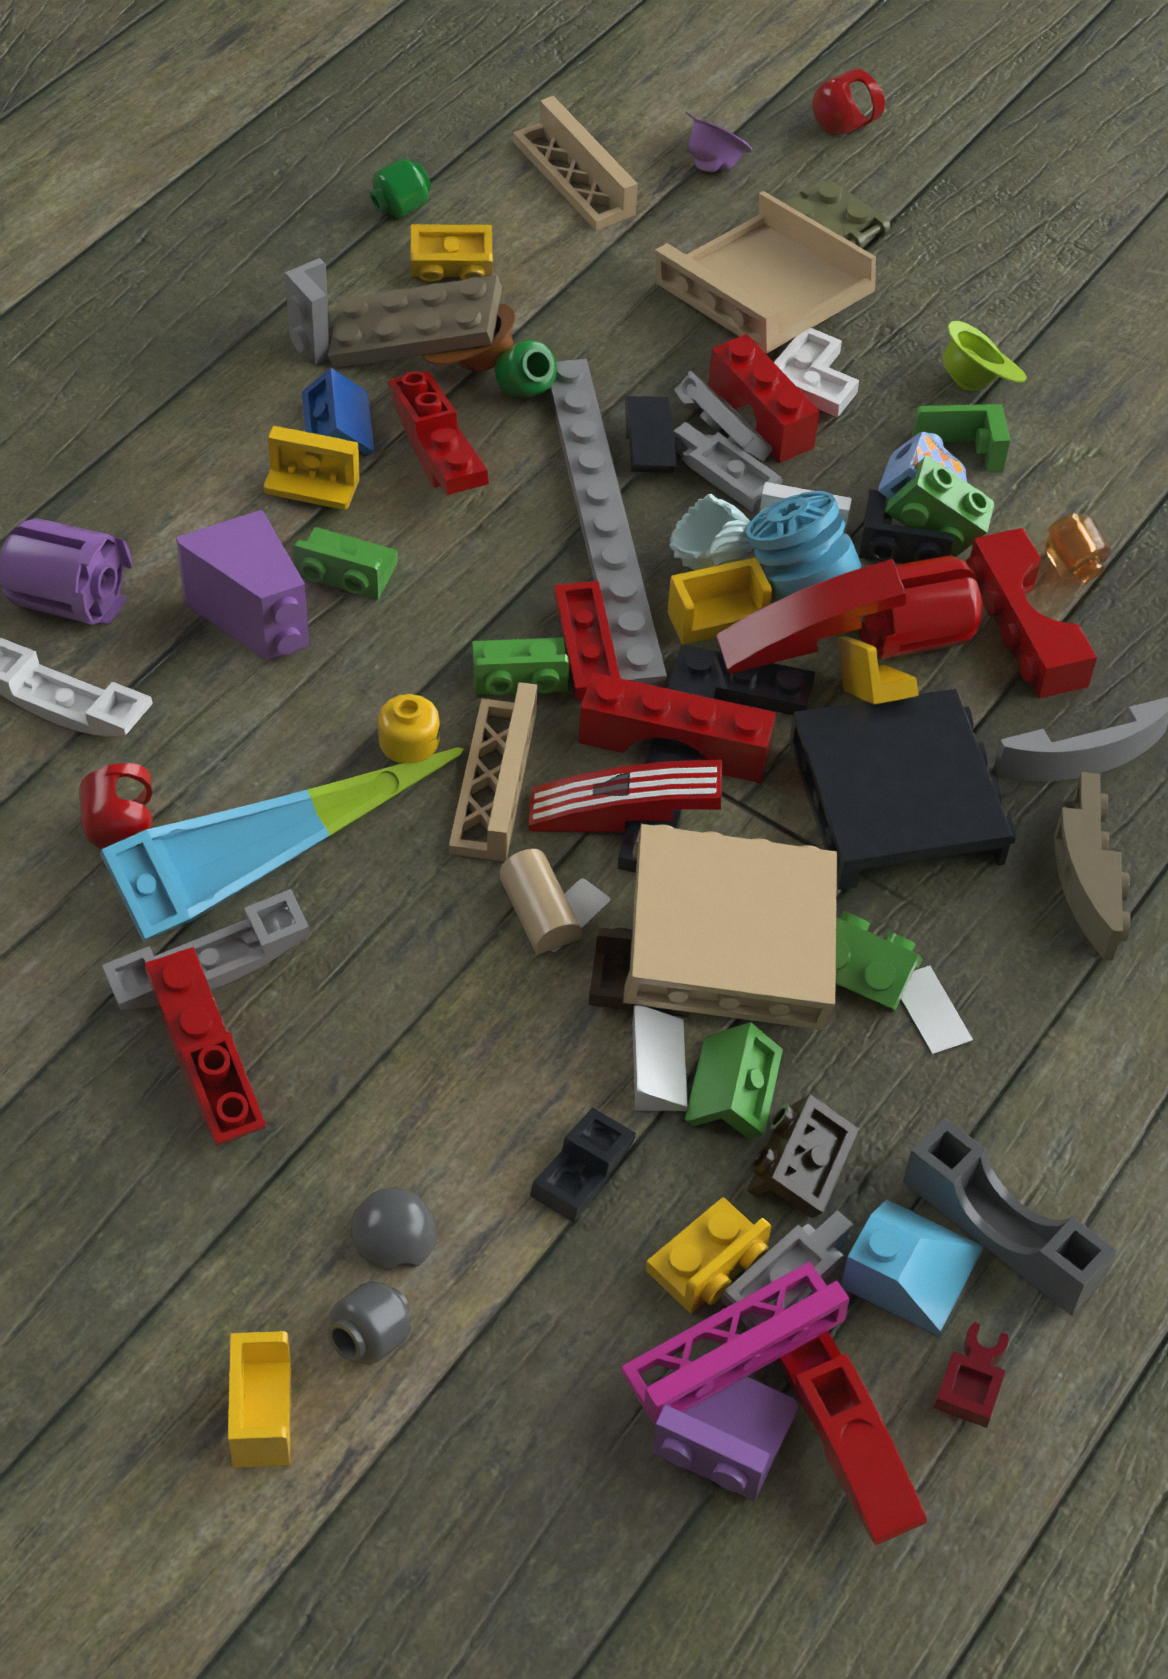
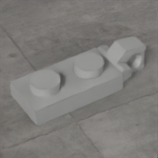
[674,370,773,461]
[674,422,783,513]
[721,1210,853,1329]

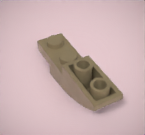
[1054,772,1130,960]

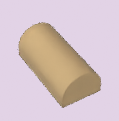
[500,849,583,955]

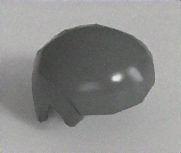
[350,1187,438,1271]

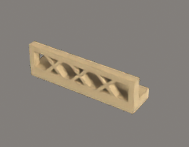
[513,96,638,231]
[449,682,537,862]

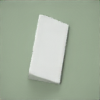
[632,1005,687,1111]

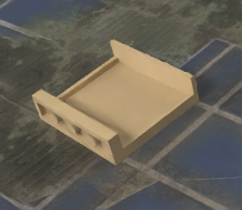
[655,191,876,354]
[623,824,837,1030]

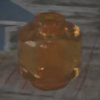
[1044,513,1111,582]

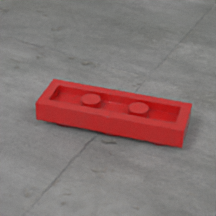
[554,581,620,700]

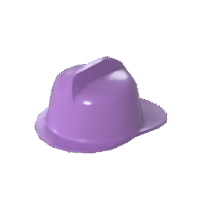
[686,112,752,173]

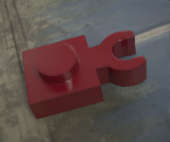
[934,1322,1009,1428]

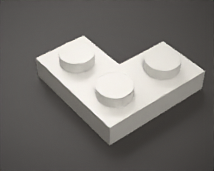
[774,328,859,417]

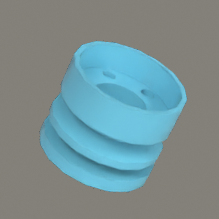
[746,491,862,602]

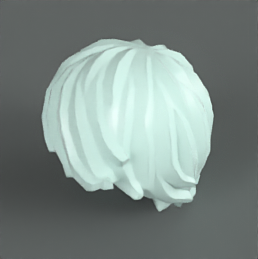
[669,494,752,570]

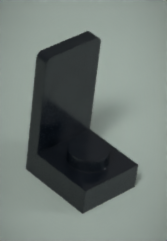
[859,489,953,564]

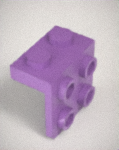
[652,1377,798,1501]

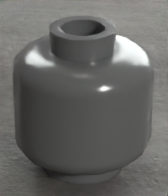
[328,1281,411,1365]

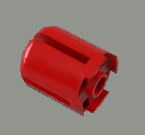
[858,555,982,660]

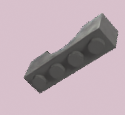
[903,1118,1117,1316]

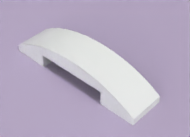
[0,638,153,736]

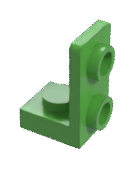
[912,404,1010,472]

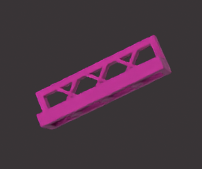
[621,1261,849,1426]

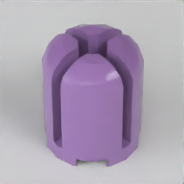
[0,518,132,625]

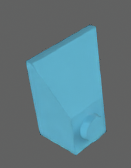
[841,1200,984,1336]

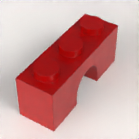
[708,334,820,463]

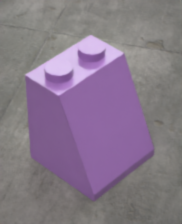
[176,510,309,660]

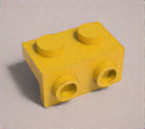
[410,224,493,281]
[263,425,360,510]

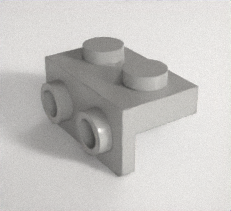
[285,258,329,365]

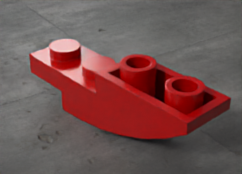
[388,371,489,495]
[145,946,266,1146]
[777,1331,927,1546]

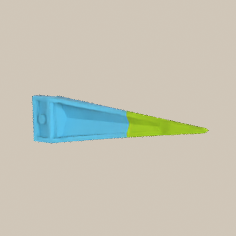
[100,747,463,943]

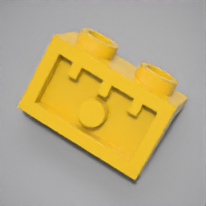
[646,1197,771,1314]

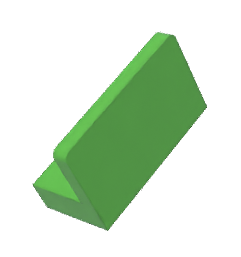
[685,1022,783,1140]

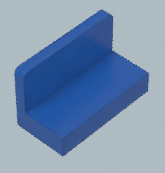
[302,368,374,455]

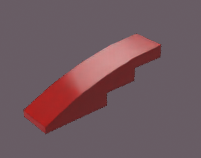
[716,559,906,674]

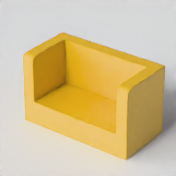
[667,557,772,645]
[228,1331,291,1468]

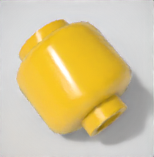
[378,694,440,763]

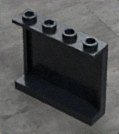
[789,689,1016,890]

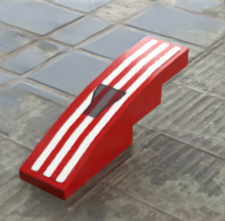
[528,760,722,832]

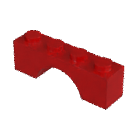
[966,528,1097,699]
[578,672,776,783]

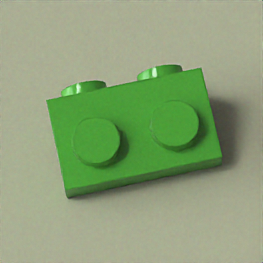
[885,456,994,557]
[835,911,923,1011]

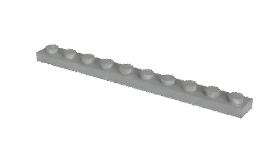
[548,359,667,688]

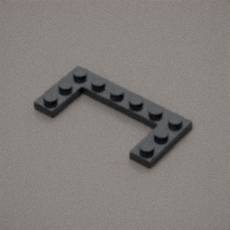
[617,644,816,873]

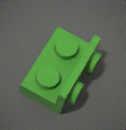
[293,527,398,599]
[472,637,569,695]

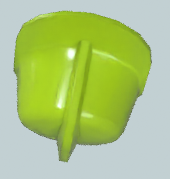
[942,321,1027,392]

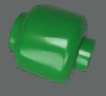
[370,158,432,219]
[494,340,557,399]

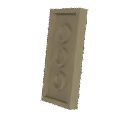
[328,275,502,368]

